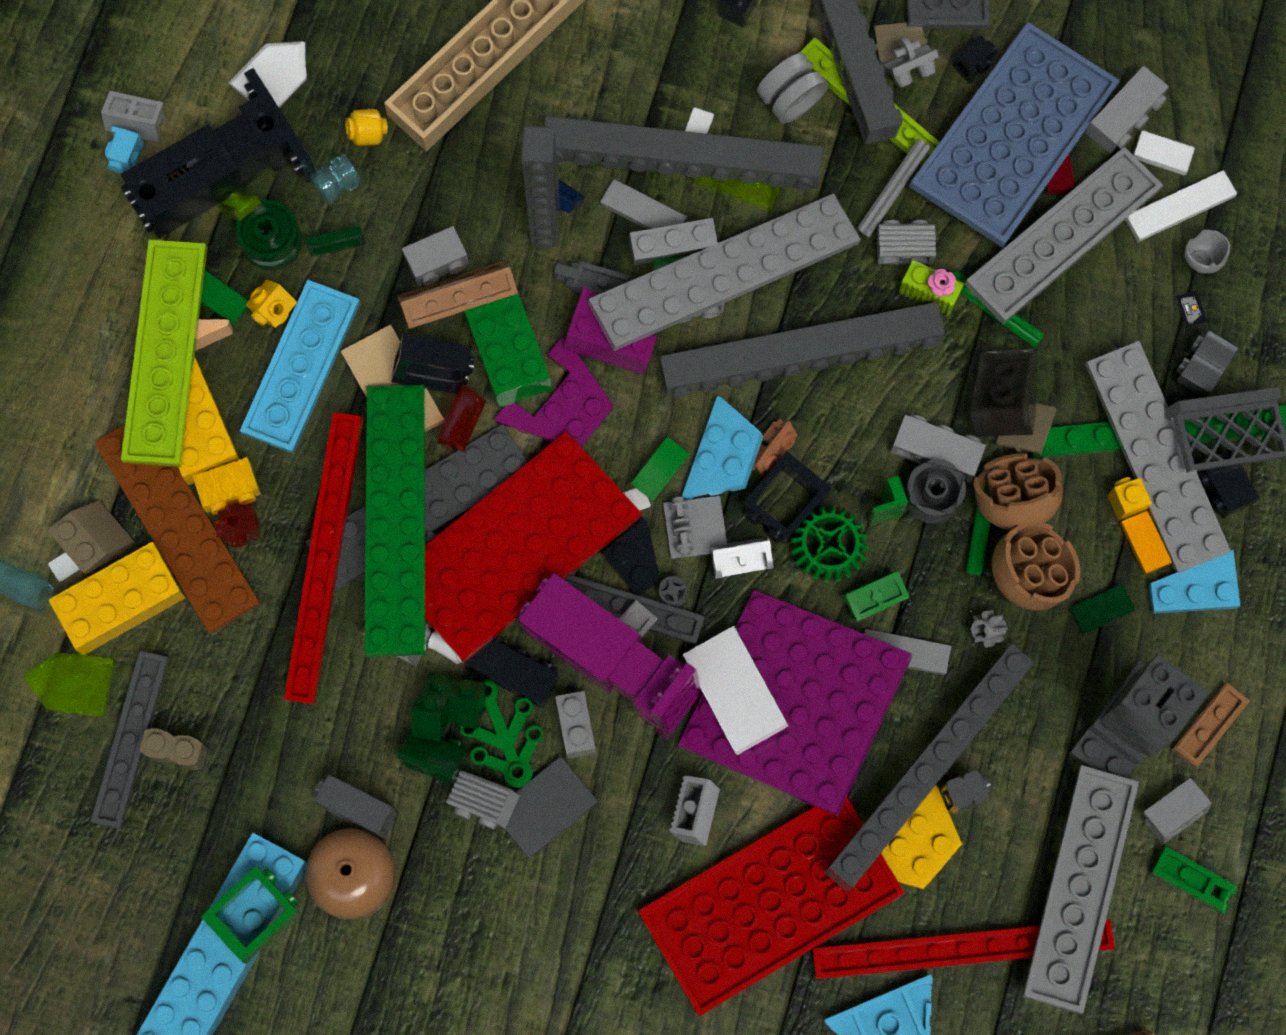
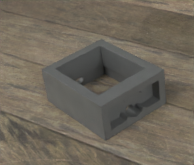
[314,775,398,840]

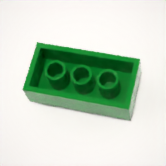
[463,294,552,408]

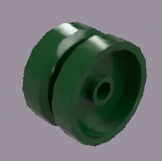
[235,199,303,271]

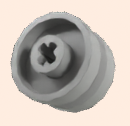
[757,53,829,124]

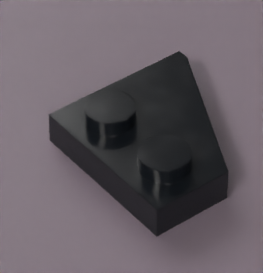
[601,518,660,596]

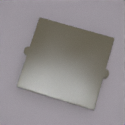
[874,22,928,63]
[996,398,1057,454]

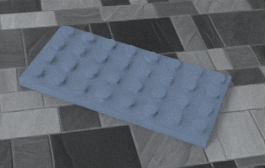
[909,22,1120,248]

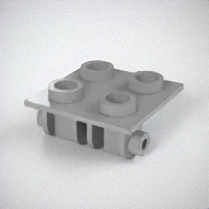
[663,496,727,559]

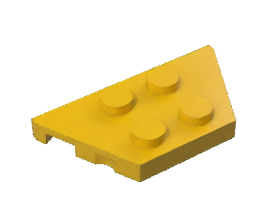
[881,785,962,890]

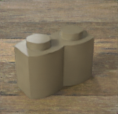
[139,729,208,770]

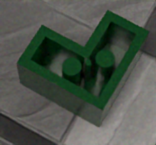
[411,672,486,742]

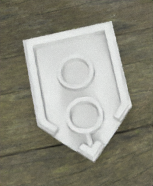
[229,41,307,107]

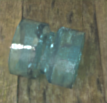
[309,153,362,204]

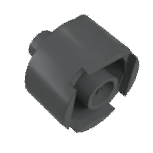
[904,459,966,524]

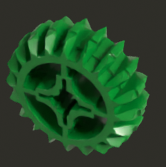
[790,506,869,584]

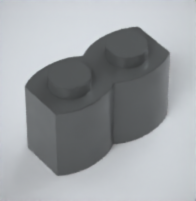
[1176,331,1238,398]

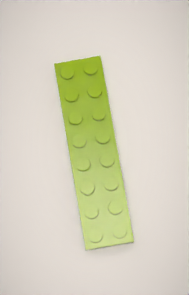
[121,240,208,467]

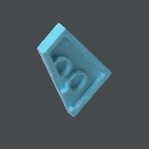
[1148,550,1240,614]

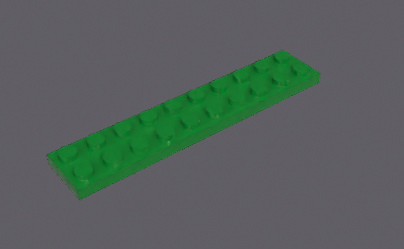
[364,385,426,657]

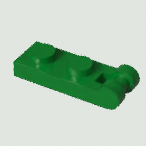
[1150,846,1239,915]

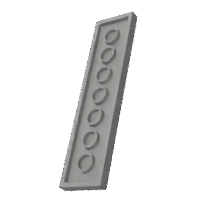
[964,146,1163,324]
[1085,341,1231,573]
[1022,765,1139,1014]

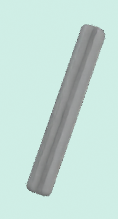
[858,139,930,237]

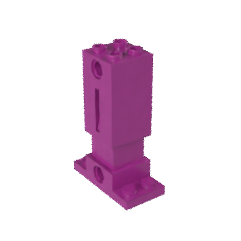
[518,573,702,740]

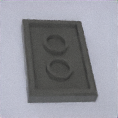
[906,0,990,29]
[504,756,598,859]

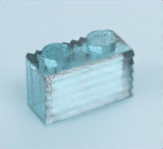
[0,560,54,612]

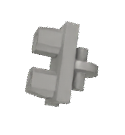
[883,37,939,87]

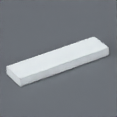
[1125,170,1237,242]

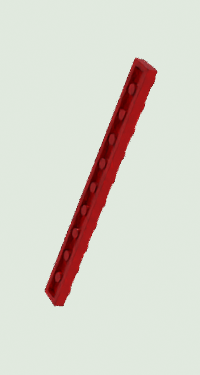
[284,412,363,704]
[812,919,1115,980]

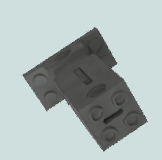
[1069,654,1209,778]

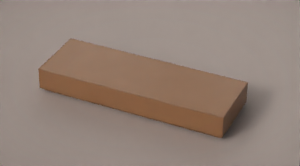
[1172,682,1250,768]

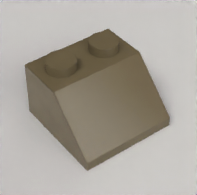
[47,500,136,577]

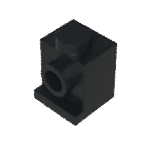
[952,35,997,85]

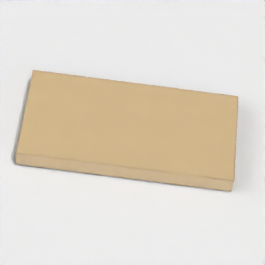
[341,324,445,432]

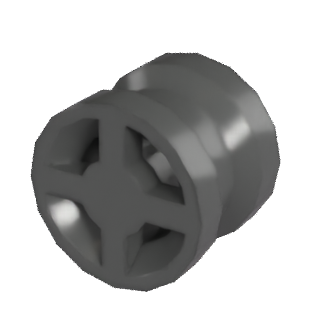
[658,576,687,608]

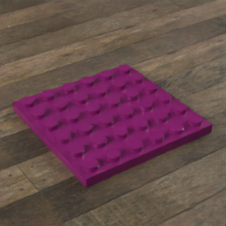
[678,590,913,816]

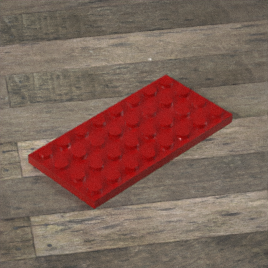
[425,431,642,663]
[638,798,905,1017]

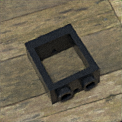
[391,333,475,394]
[742,452,832,545]

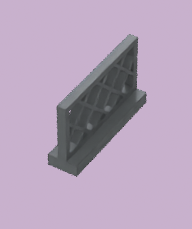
[1165,387,1286,473]

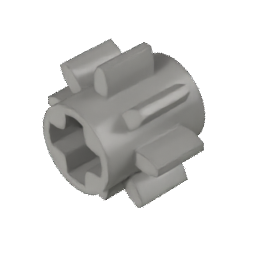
[970,610,1008,648]

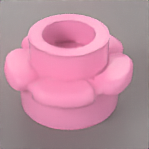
[928,269,956,297]

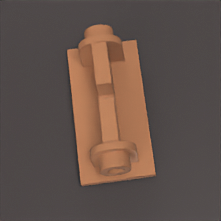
[752,419,798,479]

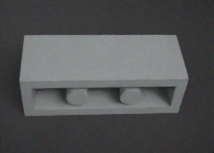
[1085,66,1169,154]
[629,218,718,265]
[890,415,986,483]

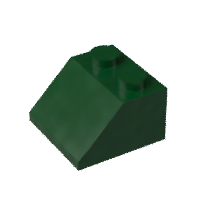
[396,731,469,786]

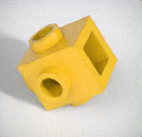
[245,279,297,328]

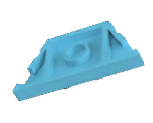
[682,396,764,500]
[824,974,933,1035]

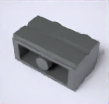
[940,770,991,816]

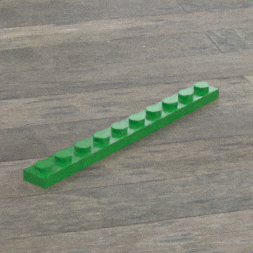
[1031,405,1286,459]

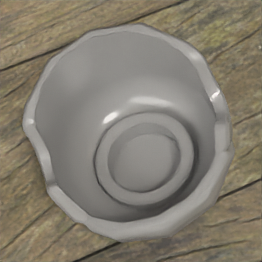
[1184,229,1231,274]

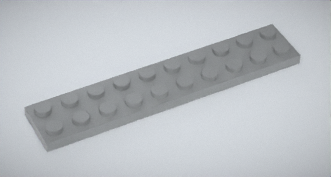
[587,193,861,351]

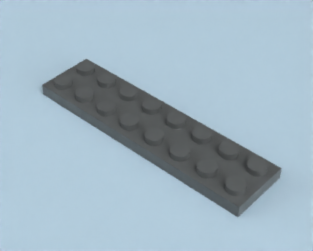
[305,424,528,592]

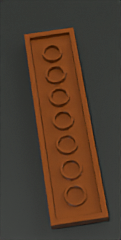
[94,424,260,634]

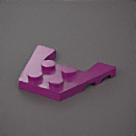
[494,335,614,448]

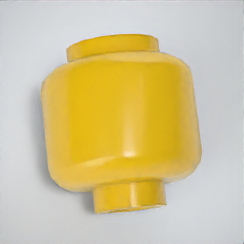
[345,109,388,146]

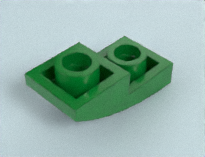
[631,436,690,501]

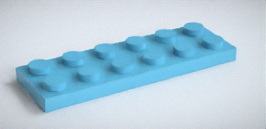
[240,279,361,454]

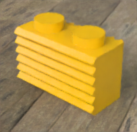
[192,457,261,515]

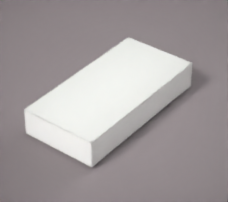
[1133,130,1195,176]

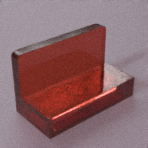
[438,386,486,452]

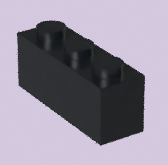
[464,636,559,709]

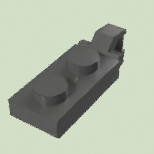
[554,261,634,295]

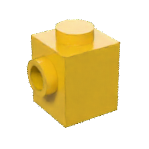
[1107,477,1152,522]

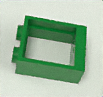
[201,866,300,964]

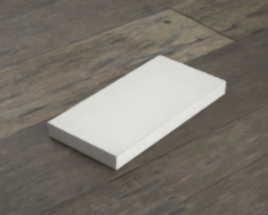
[683,626,789,755]

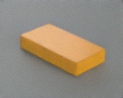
[1120,511,1172,575]

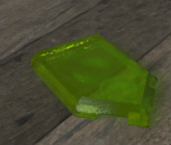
[23,652,115,717]

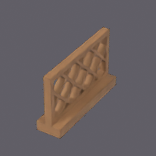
[397,261,518,329]

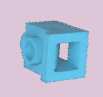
[105,126,144,174]

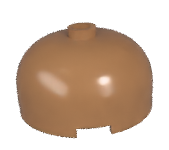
[974,453,1063,530]
[992,523,1080,611]
[305,828,396,920]

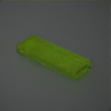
[218,190,262,221]

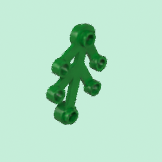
[460,680,544,788]

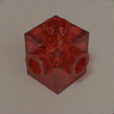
[214,504,261,548]

